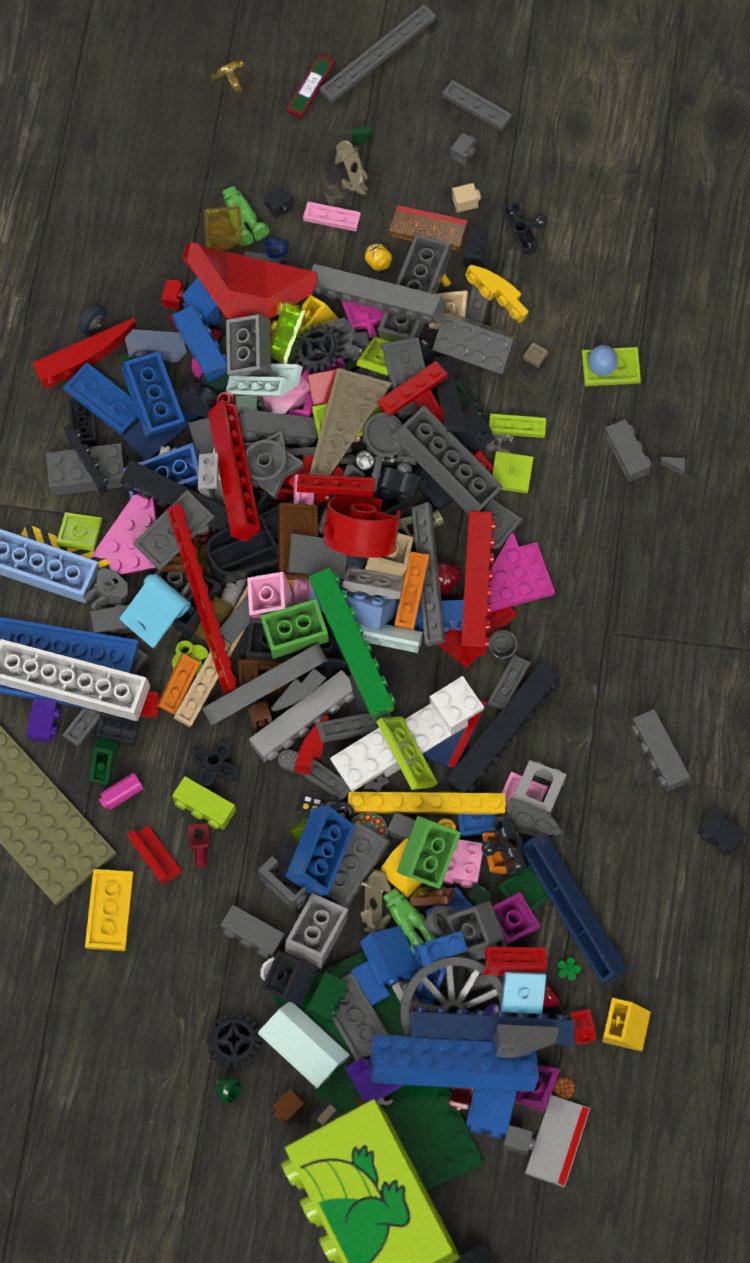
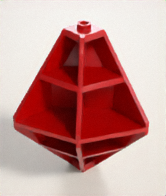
[182,242,318,320]

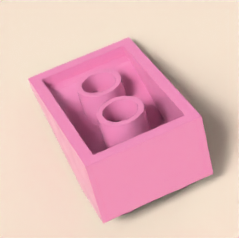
[262,362,311,415]

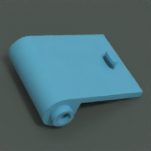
[119,574,191,648]

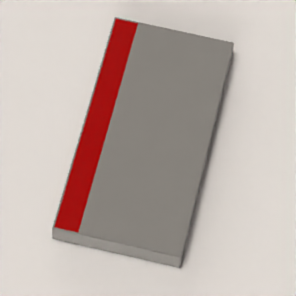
[525,1095,590,1188]

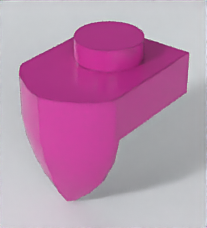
[289,393,313,417]

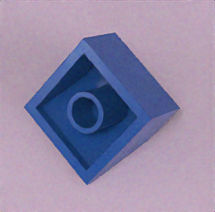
[182,278,221,328]

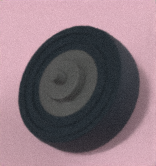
[77,304,107,335]

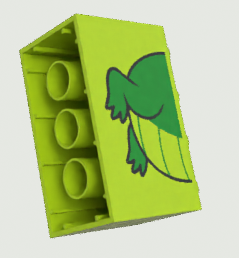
[281,1099,461,1263]

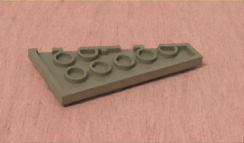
[309,368,392,476]

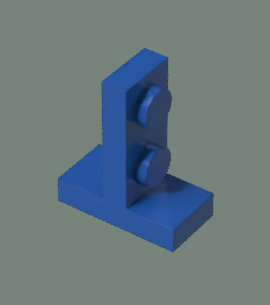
[412,931,467,966]

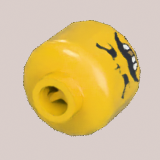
[365,244,392,271]

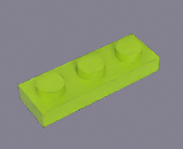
[489,414,546,438]

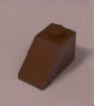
[247,701,272,733]

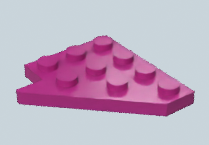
[487,533,555,612]

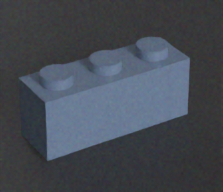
[125,329,187,362]

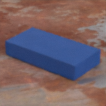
[351,961,390,1006]

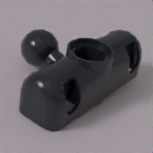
[503,203,548,255]
[481,815,527,875]

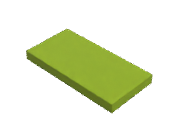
[376,716,438,790]

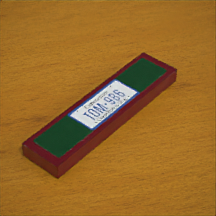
[286,54,335,119]

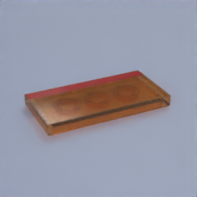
[388,205,468,250]

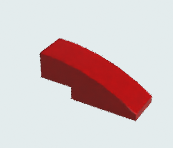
[294,716,329,775]

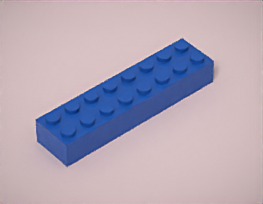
[370,1035,539,1091]

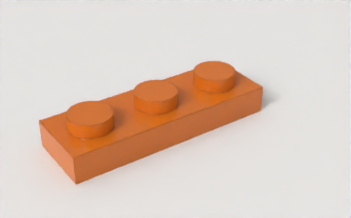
[157,654,200,715]

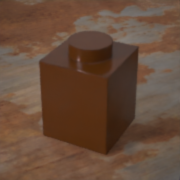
[272,1089,305,1124]

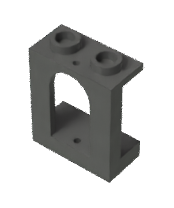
[258,856,308,912]

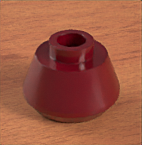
[543,982,561,1008]

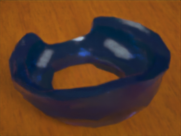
[261,238,289,259]

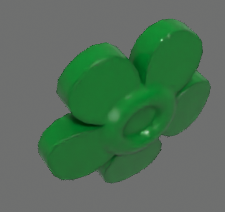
[558,957,581,981]

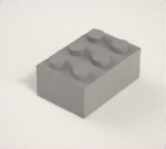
[285,893,348,968]

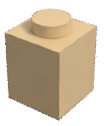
[452,183,481,212]

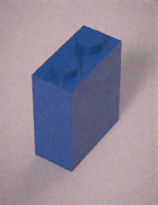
[360,926,420,986]
[466,1088,517,1139]

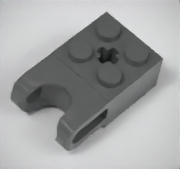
[446,901,507,977]

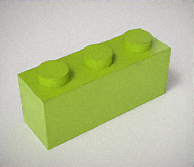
[172,777,236,830]

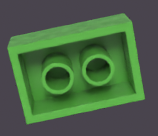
[260,599,329,659]
[396,816,461,889]

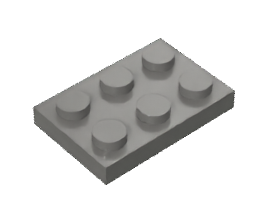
[342,566,405,599]

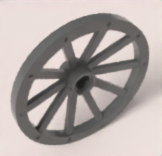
[400,957,510,1037]

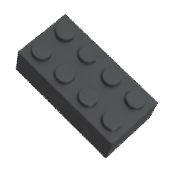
[433,312,518,374]
[46,443,125,496]

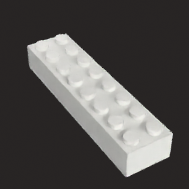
[0,639,150,721]

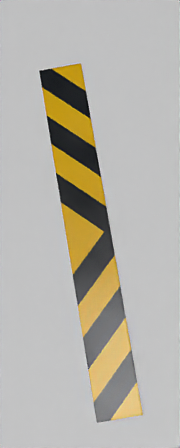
[21,524,118,572]

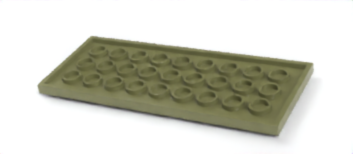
[0,726,116,906]

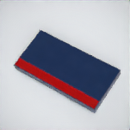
[423,698,487,771]

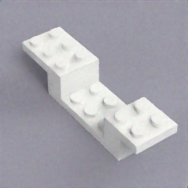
[330,676,484,792]

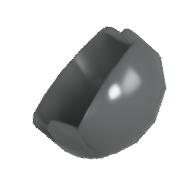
[489,630,518,659]

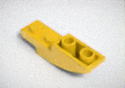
[465,265,529,323]

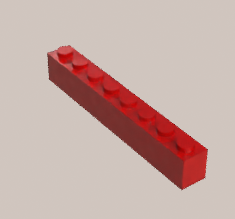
[208,400,261,541]
[461,511,496,656]

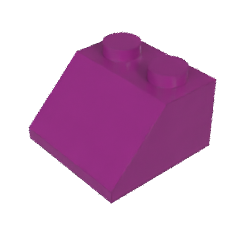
[492,892,541,947]

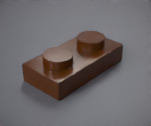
[410,887,455,906]

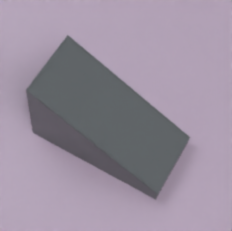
[660,457,685,476]

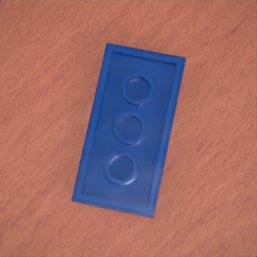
[63,362,138,435]

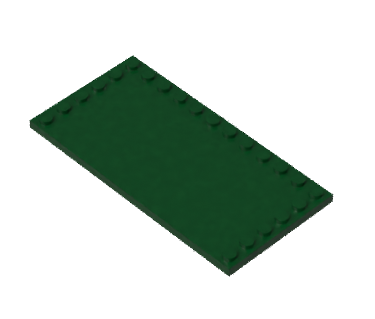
[272,952,484,1191]

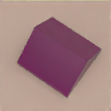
[515,1065,560,1113]

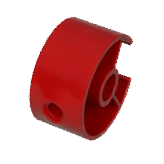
[323,495,401,558]

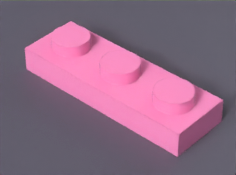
[303,202,361,232]

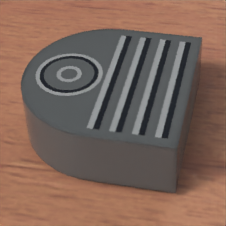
[278,749,298,773]

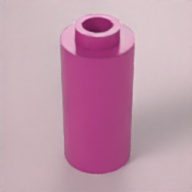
[98,773,143,810]

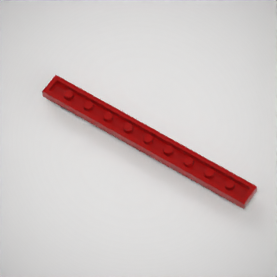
[167,504,237,694]

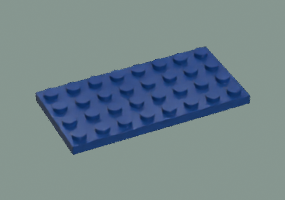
[0,617,139,710]

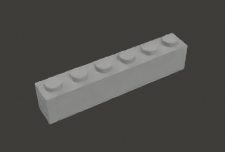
[249,670,354,762]

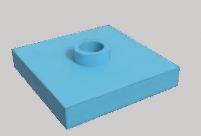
[501,971,546,1014]

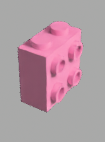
[442,840,483,888]

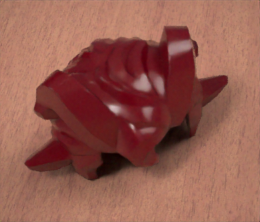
[437,560,461,595]

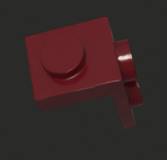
[448,1087,474,1110]

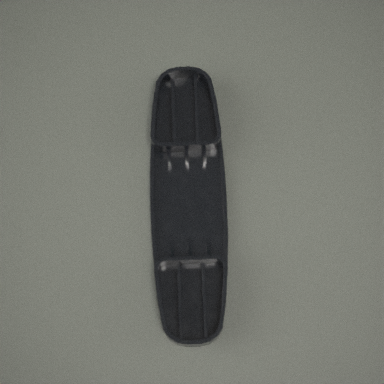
[205,462,411,583]

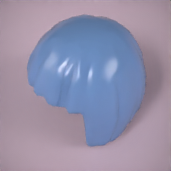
[588,345,618,377]

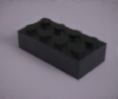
[69,399,97,445]
[411,466,455,512]

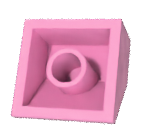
[247,572,294,619]

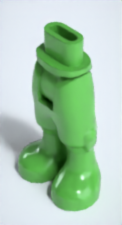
[223,186,269,245]
[383,889,439,958]

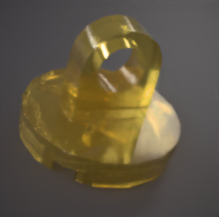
[210,58,244,93]

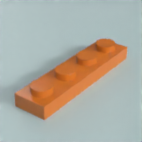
[395,551,430,630]

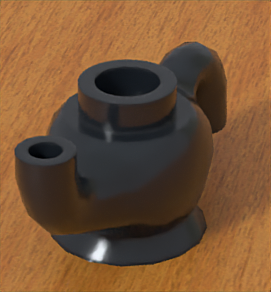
[308,797,355,815]

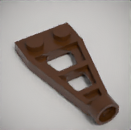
[238,659,316,697]

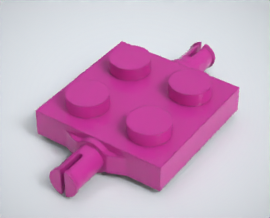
[341,300,385,337]

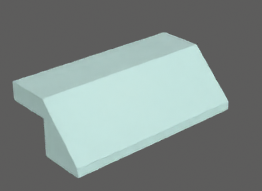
[226,364,303,397]
[356,623,423,653]
[258,1002,349,1088]

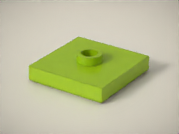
[492,451,534,494]
[57,512,102,551]

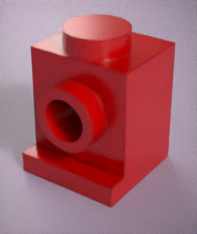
[161,279,185,311]

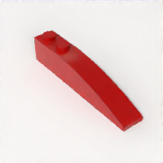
[32,318,137,389]

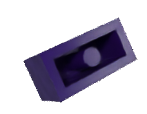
[26,698,61,744]

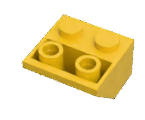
[289,295,339,339]
[602,998,651,1052]

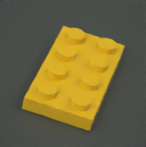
[85,869,134,951]

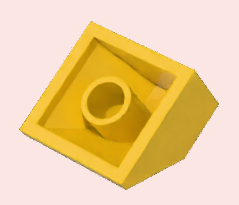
[379,838,423,899]

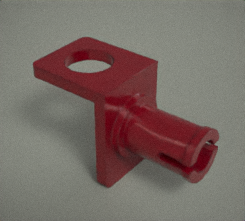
[188,823,210,868]

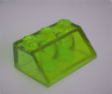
[270,300,306,364]

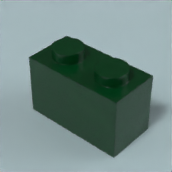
[307,972,349,1022]

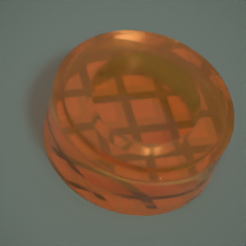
[554,1078,575,1099]

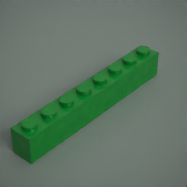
[309,568,396,720]

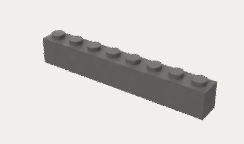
[311,264,447,324]

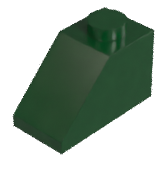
[89,737,119,785]

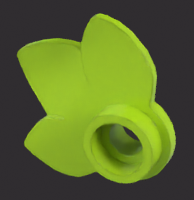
[172,640,209,675]

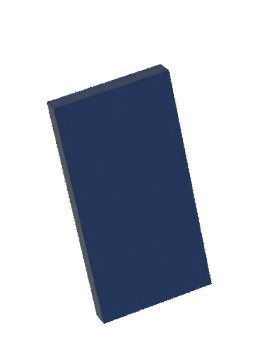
[121,389,202,461]

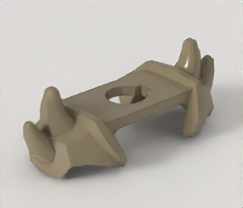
[335,140,369,195]
[361,869,391,933]

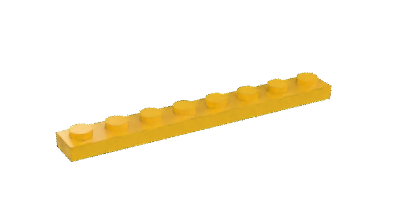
[348,792,506,815]

